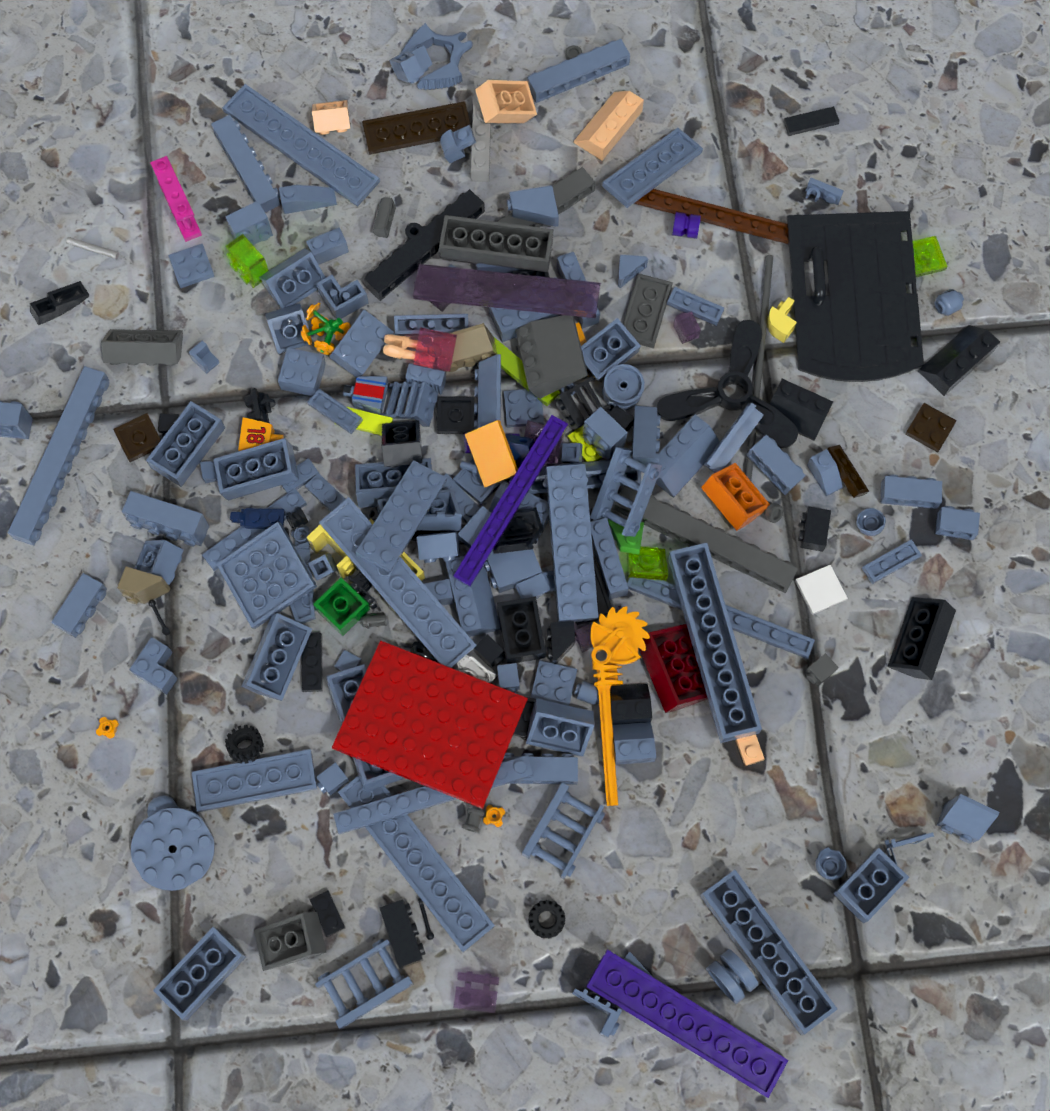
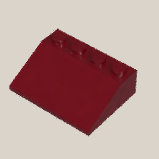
[639,624,708,713]

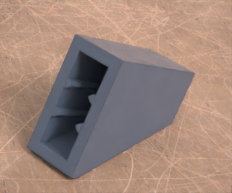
[507,185,559,227]

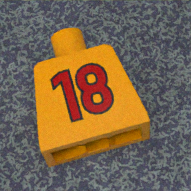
[238,418,284,452]

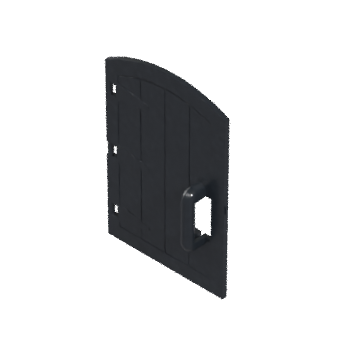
[787,211,924,382]

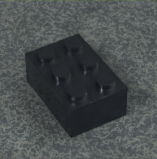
[382,420,423,468]
[497,596,546,664]

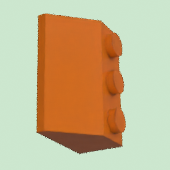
[701,463,770,531]

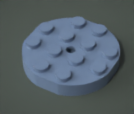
[131,807,215,891]

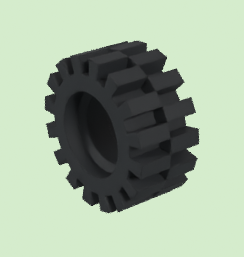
[225,725,264,764]
[528,900,565,939]

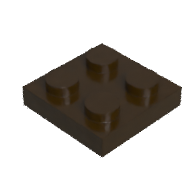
[905,403,957,453]
[113,413,161,462]

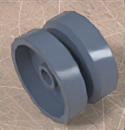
[602,364,645,411]
[706,949,759,1004]

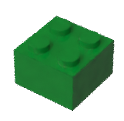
[313,578,370,636]

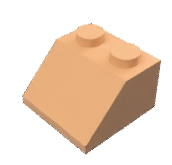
[312,100,350,135]

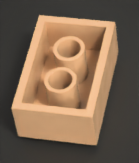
[475,80,537,123]

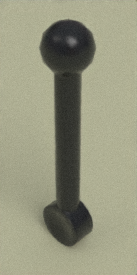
[148,600,170,636]
[418,898,434,940]

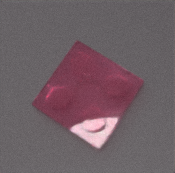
[414,327,457,372]

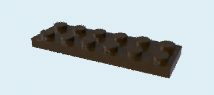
[362,101,471,155]

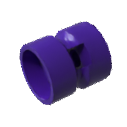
[672,212,701,239]

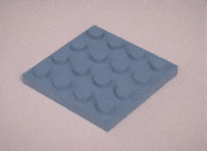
[216,522,317,629]

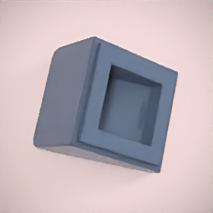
[200,461,217,484]

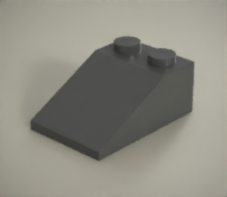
[254,912,327,971]

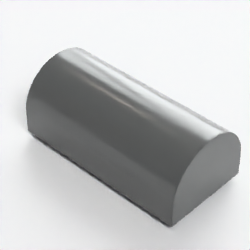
[372,197,396,238]

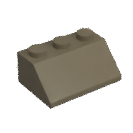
[431,323,497,372]

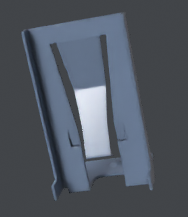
[885,832,934,865]

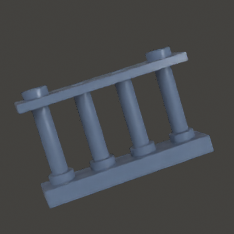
[590,447,662,537]
[522,782,606,879]
[315,939,414,1029]

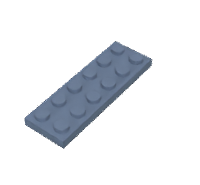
[602,128,703,208]
[356,460,447,573]
[192,749,317,812]

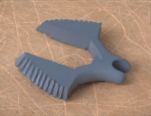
[400,23,473,90]

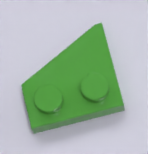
[608,519,644,555]

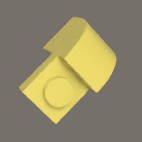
[767,297,797,343]

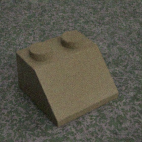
[117,566,171,605]

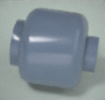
[935,289,964,316]

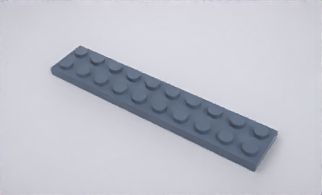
[222,84,380,207]
[319,497,477,668]
[338,776,495,953]

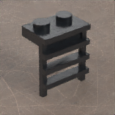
[554,376,611,431]
[493,507,544,554]

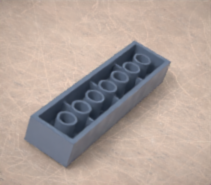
[545,464,598,622]
[700,870,837,1035]

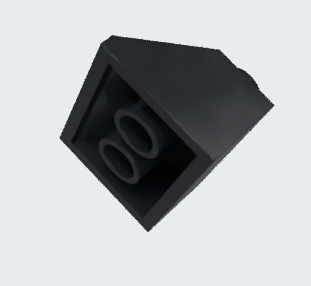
[770,378,833,441]

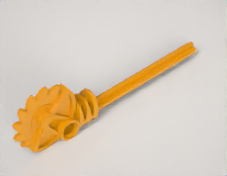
[591,606,650,806]

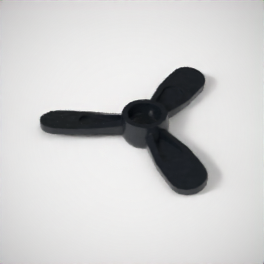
[657,320,798,448]

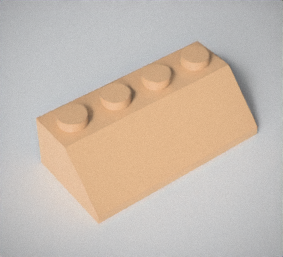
[574,91,644,161]

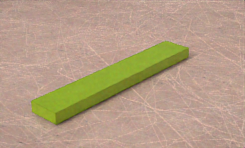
[494,337,560,406]

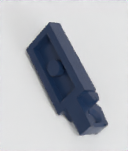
[230,508,285,529]

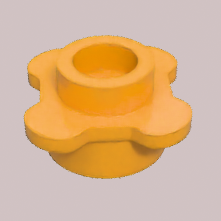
[96,717,119,739]
[483,805,505,827]

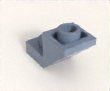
[515,570,555,599]

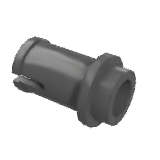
[363,613,387,629]

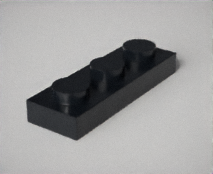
[302,633,323,692]

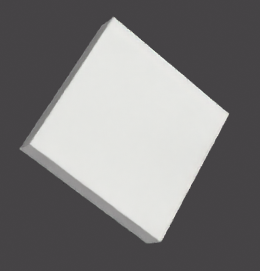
[795,565,848,615]

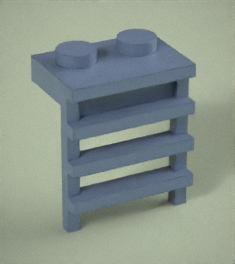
[382,382,438,427]
[572,989,622,1038]

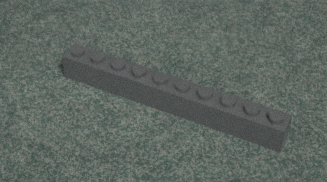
[614,485,798,593]

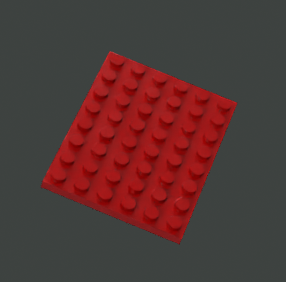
[332,640,528,809]

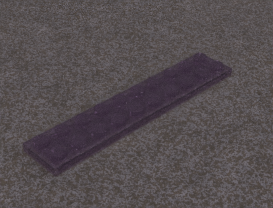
[413,264,601,318]

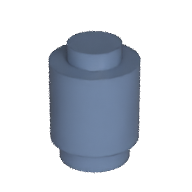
[574,681,599,705]

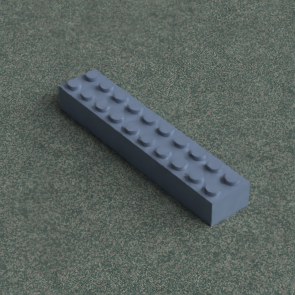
[668,543,762,743]

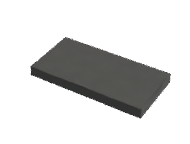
[623,273,673,348]

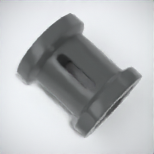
[462,808,485,833]

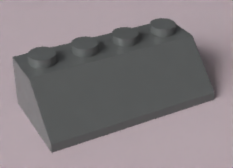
[101,329,183,366]

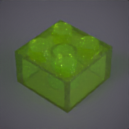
[225,234,269,288]

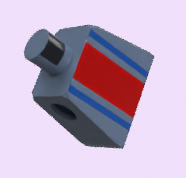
[343,376,389,415]

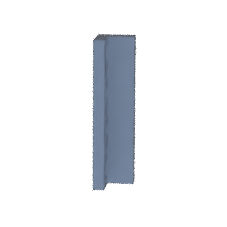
[703,403,764,473]

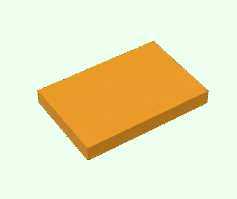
[465,420,518,488]

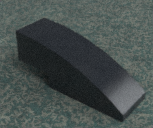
[30,281,89,325]

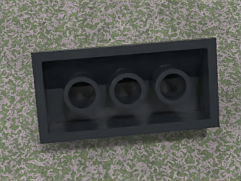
[918,325,1000,396]
[888,597,956,680]

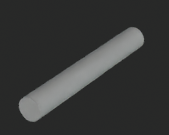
[66,237,119,259]

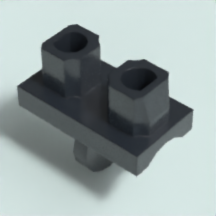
[244,388,276,423]

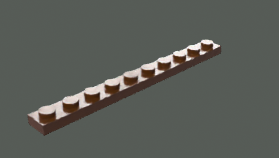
[634,189,789,244]

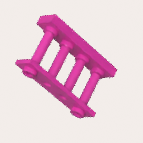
[150,156,202,242]

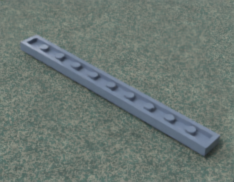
[627,569,815,659]
[333,755,533,835]

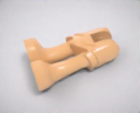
[383,334,435,368]

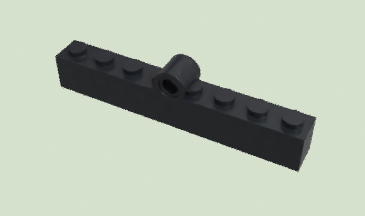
[364,189,485,301]

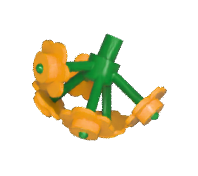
[301,302,351,355]

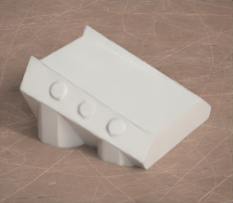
[452,651,498,683]

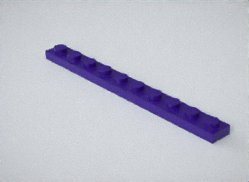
[453,415,568,587]

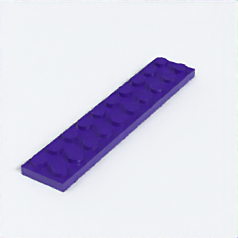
[586,949,788,1098]

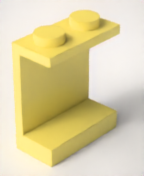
[307,525,356,579]

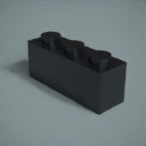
[380,899,426,969]

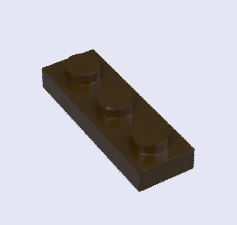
[827,445,869,498]

